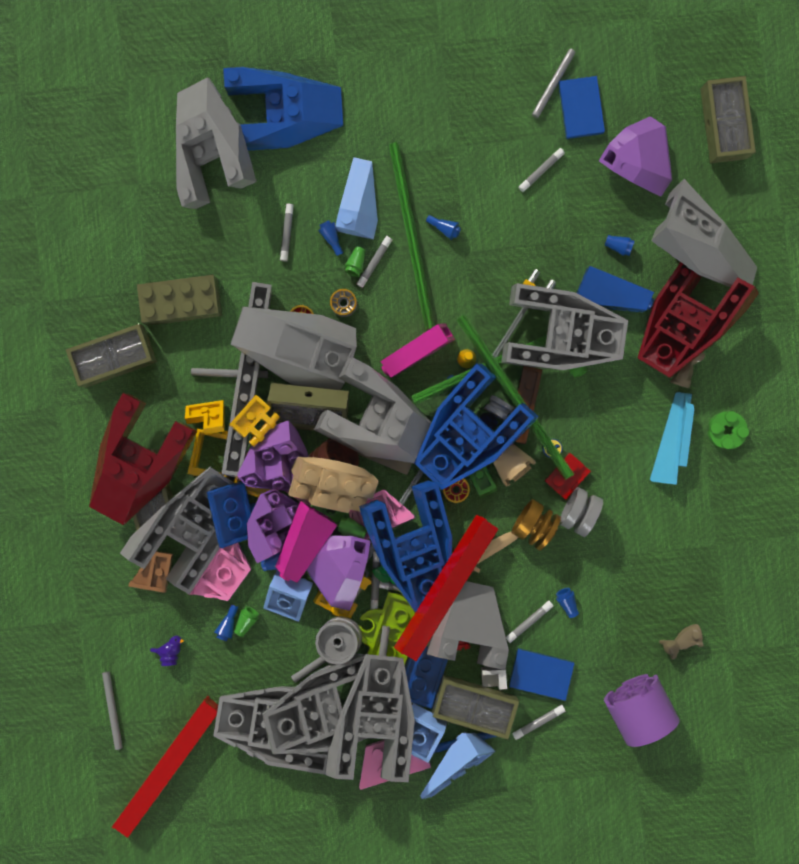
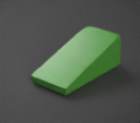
[469,466,497,498]

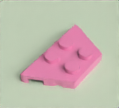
[349,490,416,540]
[187,543,252,601]
[359,739,431,790]

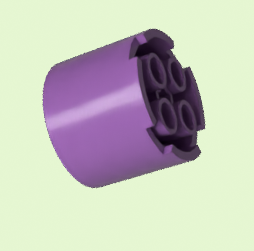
[604,674,680,747]

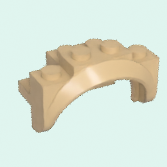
[288,456,378,513]

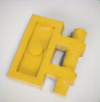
[229,395,280,447]

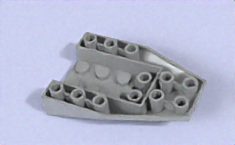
[651,179,757,287]

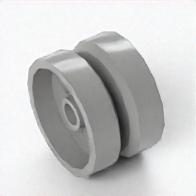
[559,487,603,537]
[315,616,362,665]

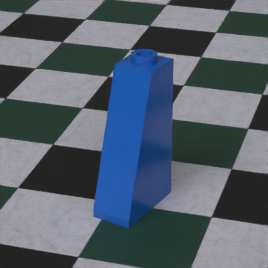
[577,266,654,313]

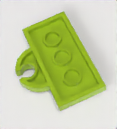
[358,591,415,665]

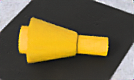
[457,349,476,368]

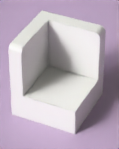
[481,667,507,690]

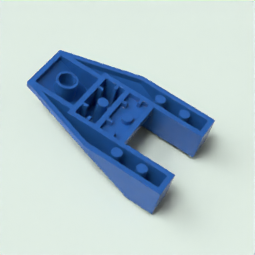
[223,67,343,150]
[414,364,539,490]
[359,480,452,612]

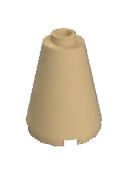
[493,444,536,487]

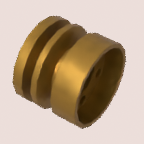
[511,499,561,551]

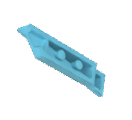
[650,392,694,485]

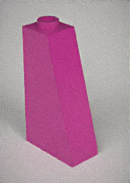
[381,323,456,378]
[275,501,337,583]

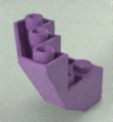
[599,117,672,196]
[237,420,308,492]
[247,488,299,563]
[306,536,370,611]

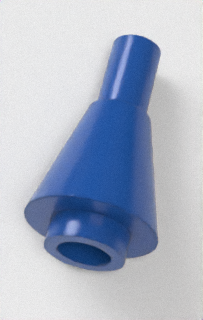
[426,215,461,240]
[318,220,343,256]
[214,605,238,641]

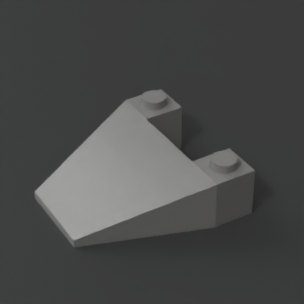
[427,581,509,670]

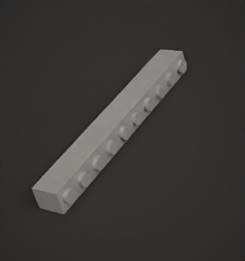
[222,282,272,477]

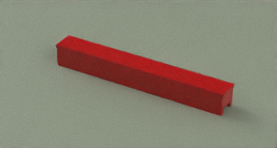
[394,515,498,662]
[112,695,218,838]

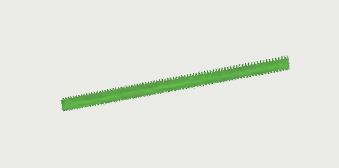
[389,142,435,331]
[457,314,574,479]
[411,335,547,405]

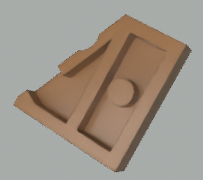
[128,551,173,593]

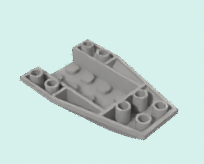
[231,307,357,390]

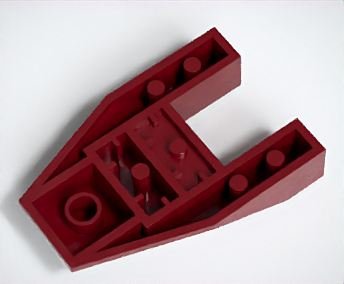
[637,262,759,378]
[89,393,197,525]

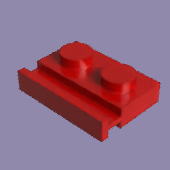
[544,453,591,500]

